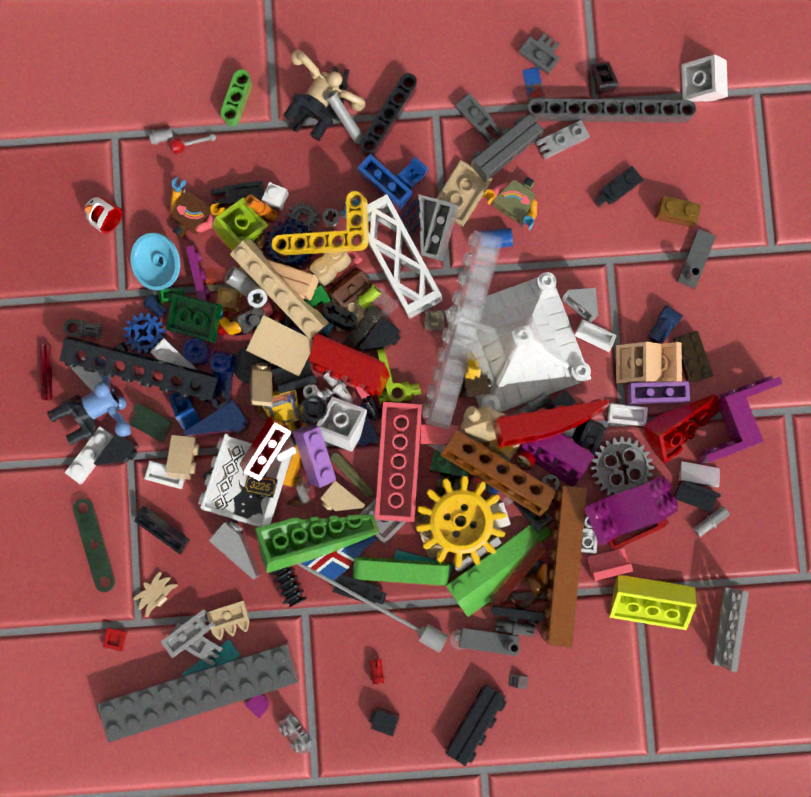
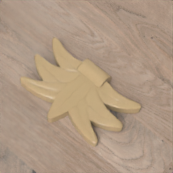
[133,572,178,617]

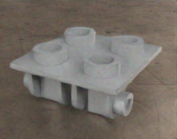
[278,713,313,754]

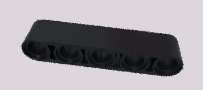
[361,73,417,157]

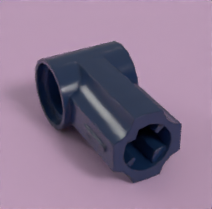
[647,305,683,344]

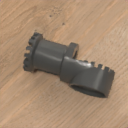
[63,319,103,339]

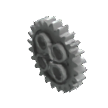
[590,436,654,495]

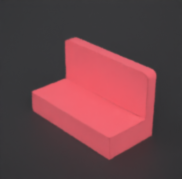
[587,548,633,581]

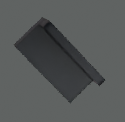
[272,359,317,394]
[674,481,721,512]

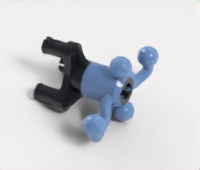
[47,357,131,445]

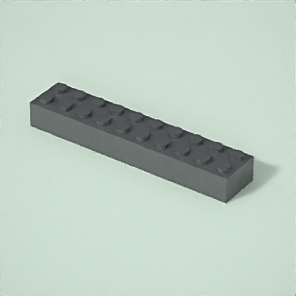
[97,642,300,743]

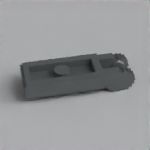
[455,93,502,143]

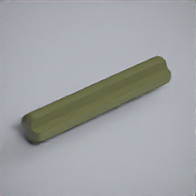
[330,452,375,498]

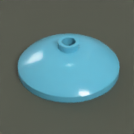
[131,233,180,290]

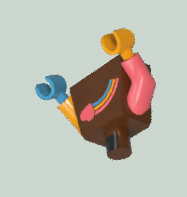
[170,177,225,238]

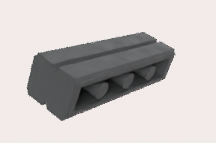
[471,114,544,182]

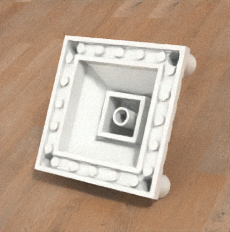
[444,272,591,412]

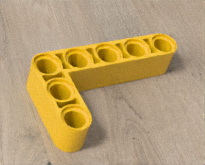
[272,191,369,255]

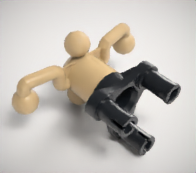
[283,50,365,141]

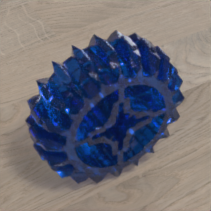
[264,218,313,269]

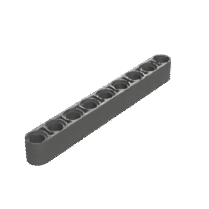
[526,99,696,123]

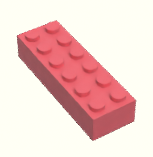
[375,402,422,523]

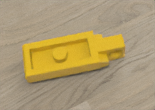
[462,351,481,379]

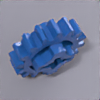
[123,313,166,355]

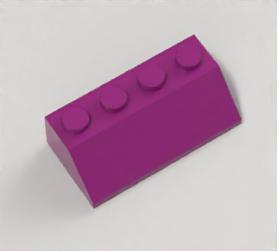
[510,434,594,487]

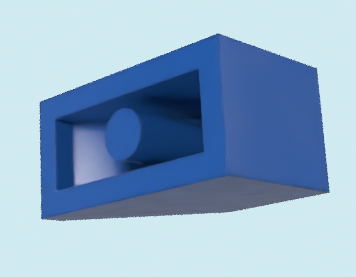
[168,392,202,431]

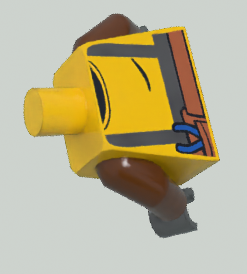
[248,386,306,433]

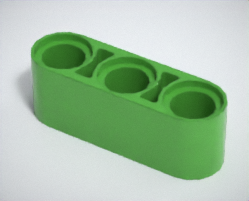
[221,70,252,127]

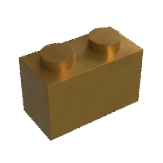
[655,196,701,228]

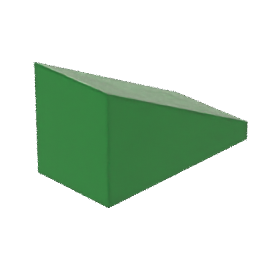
[157,288,184,303]

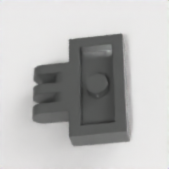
[518,33,560,75]

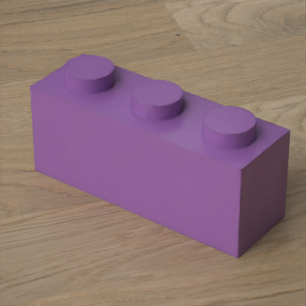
[627,382,690,404]
[293,424,336,488]

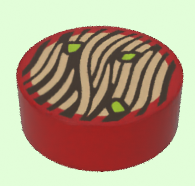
[515,450,535,469]

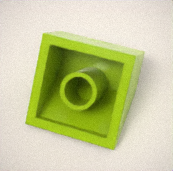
[212,197,268,251]

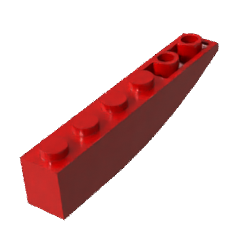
[493,399,609,448]

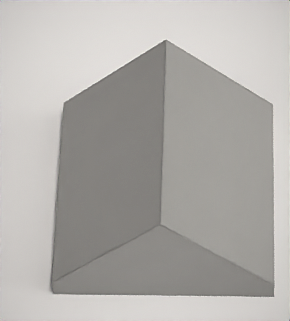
[561,288,598,323]

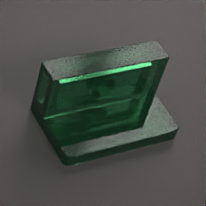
[129,403,174,442]

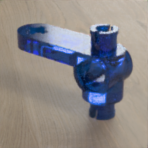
[210,351,235,409]

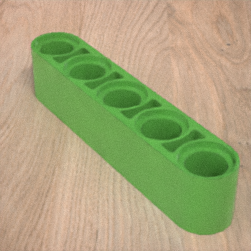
[353,557,449,585]

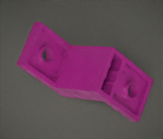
[697,375,783,464]
[584,475,678,545]

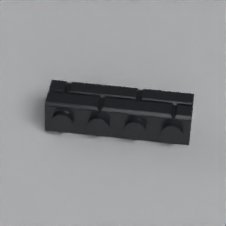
[445,683,507,766]

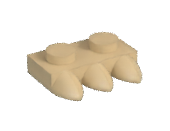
[206,601,250,640]

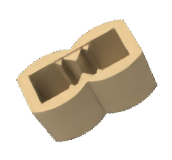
[310,243,352,286]

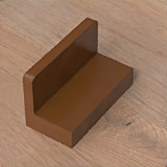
[328,267,373,308]

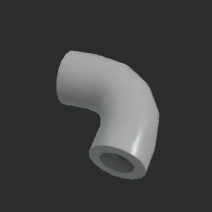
[224,266,267,308]

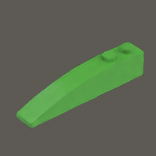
[255,514,379,573]
[446,524,551,617]

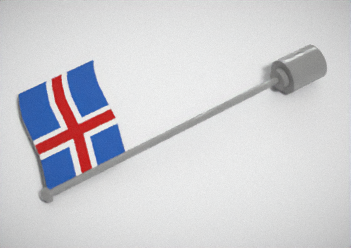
[297,517,448,652]

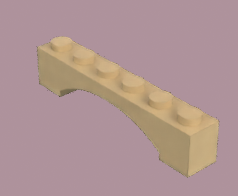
[230,239,329,339]

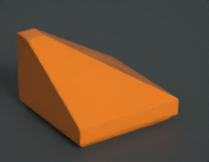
[536,564,547,584]

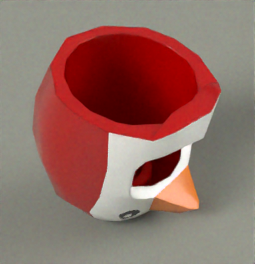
[84,197,123,234]

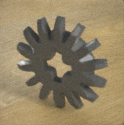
[286,201,320,233]

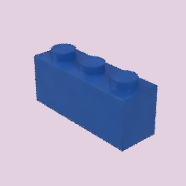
[357,154,412,211]

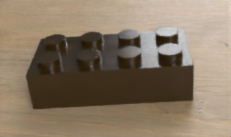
[673,330,713,384]

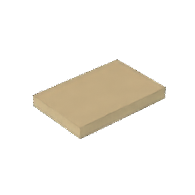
[436,160,492,228]
[246,315,313,376]

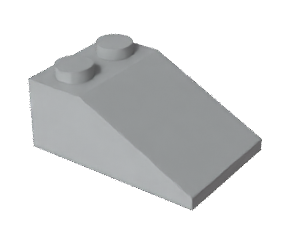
[209,522,261,579]

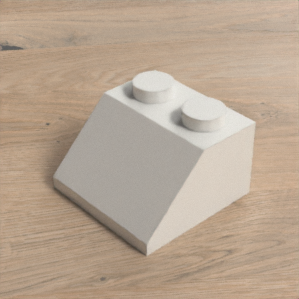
[682,54,728,101]
[316,397,367,452]

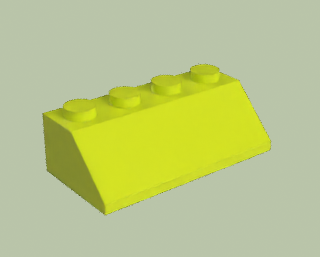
[610,575,697,630]

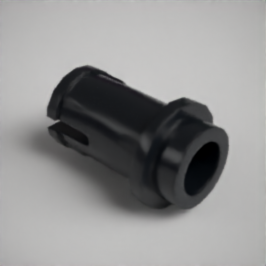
[361,396,383,421]

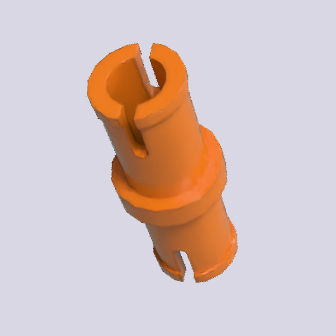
[244,195,278,222]

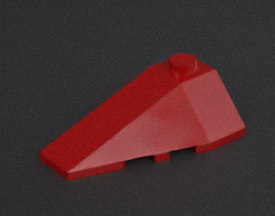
[644,394,720,464]

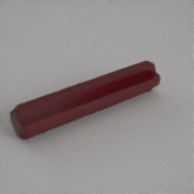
[40,344,53,401]

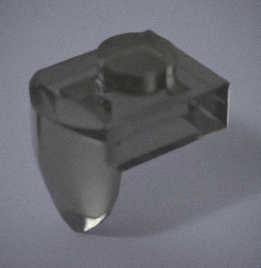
[287,476,311,506]

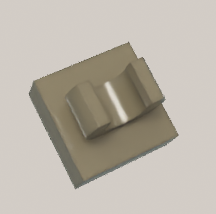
[425,310,444,331]

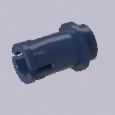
[143,294,168,319]

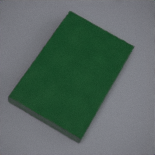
[166,292,223,343]

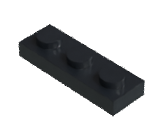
[134,506,190,555]

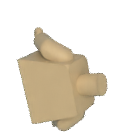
[460,406,519,453]

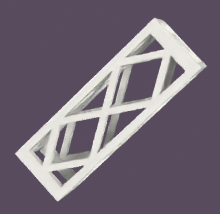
[355,195,442,319]

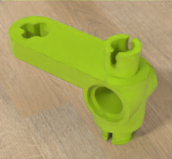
[377,348,421,404]

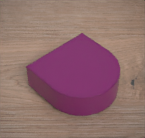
[245,694,269,718]

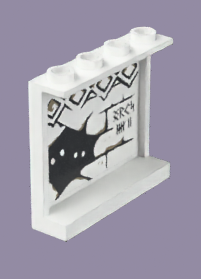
[198,434,292,527]

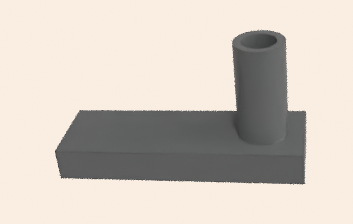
[677,229,716,289]
[458,627,520,656]

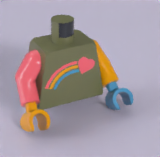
[481,177,537,230]

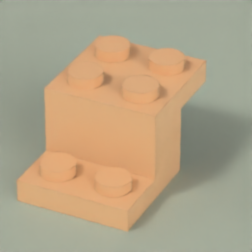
[616,342,682,384]

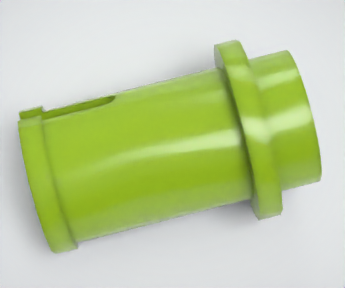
[357,285,382,309]

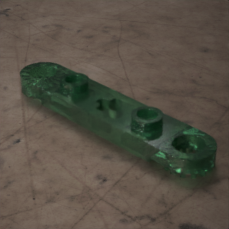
[73,499,116,592]

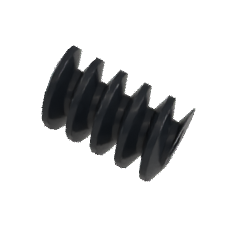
[270,567,307,608]

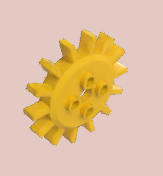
[416,476,507,567]

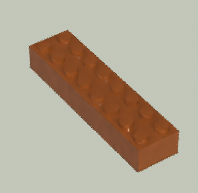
[541,486,587,648]

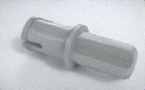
[692,506,730,537]

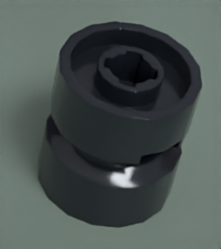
[296,395,327,424]

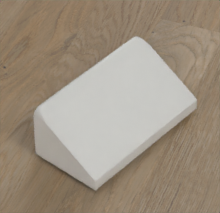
[678,461,720,487]

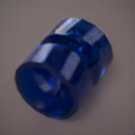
[183,338,212,366]

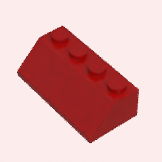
[309,333,390,396]

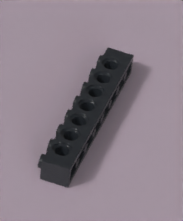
[59,336,219,402]

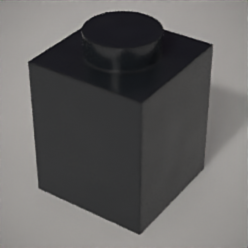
[368,707,400,737]

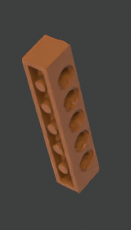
[440,430,556,516]

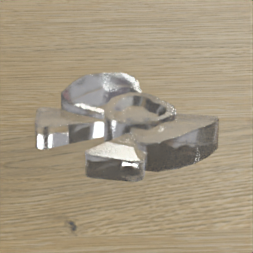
[370,287,399,317]

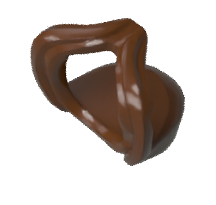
[505,574,545,609]

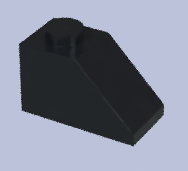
[359,317,401,352]
[94,433,139,466]

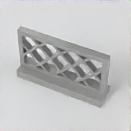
[712,587,749,672]

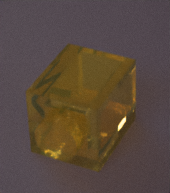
[216,286,241,312]

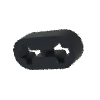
[322,302,357,331]

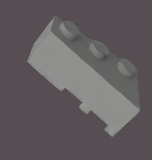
[418,194,459,261]

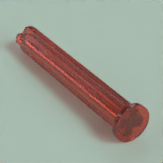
[491,539,549,607]

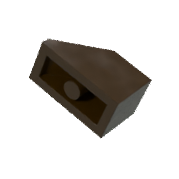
[455,375,492,397]

